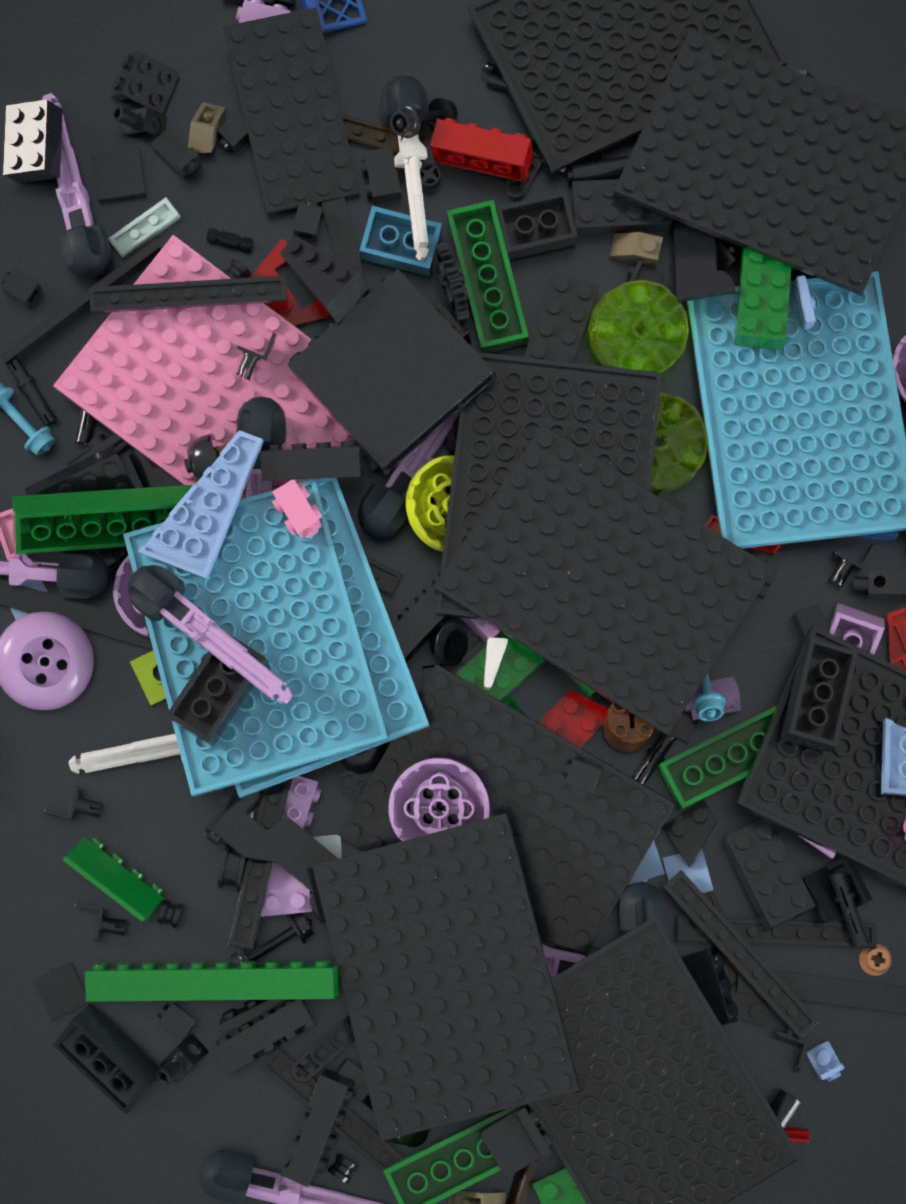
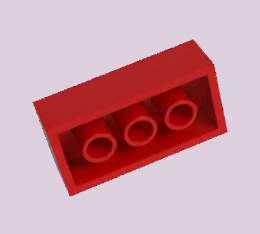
[430,118,534,183]

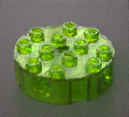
[588,280,689,373]
[650,393,709,494]

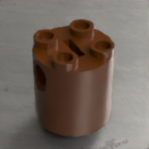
[603,702,655,752]

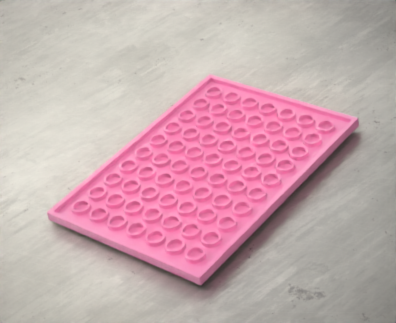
[53,235,353,500]

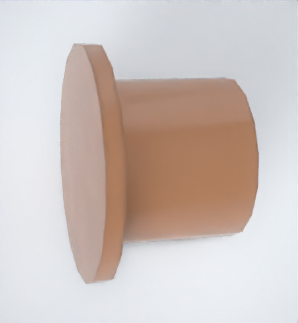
[859,944,892,976]

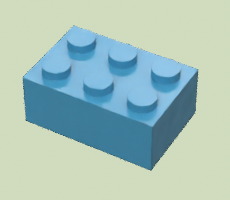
[359,206,442,277]

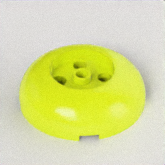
[406,456,455,552]

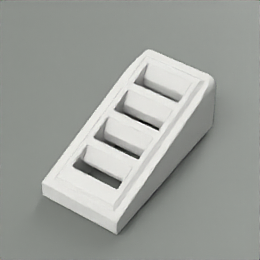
[484,637,508,690]

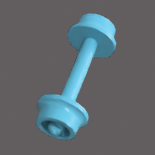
[0,382,55,456]
[693,659,726,721]

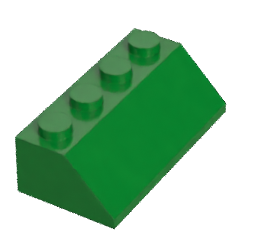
[63,837,166,923]

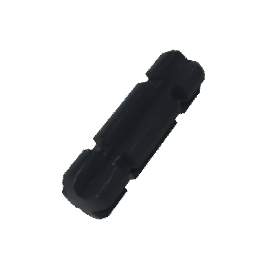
[206,228,253,252]

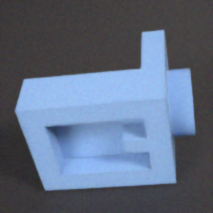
[806,1040,845,1082]

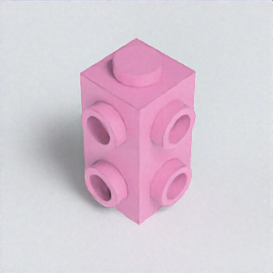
[272,479,322,539]

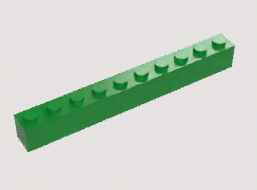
[85,960,339,1002]

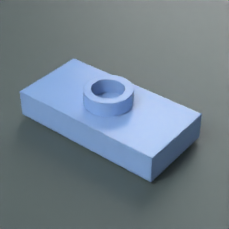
[793,275,816,330]

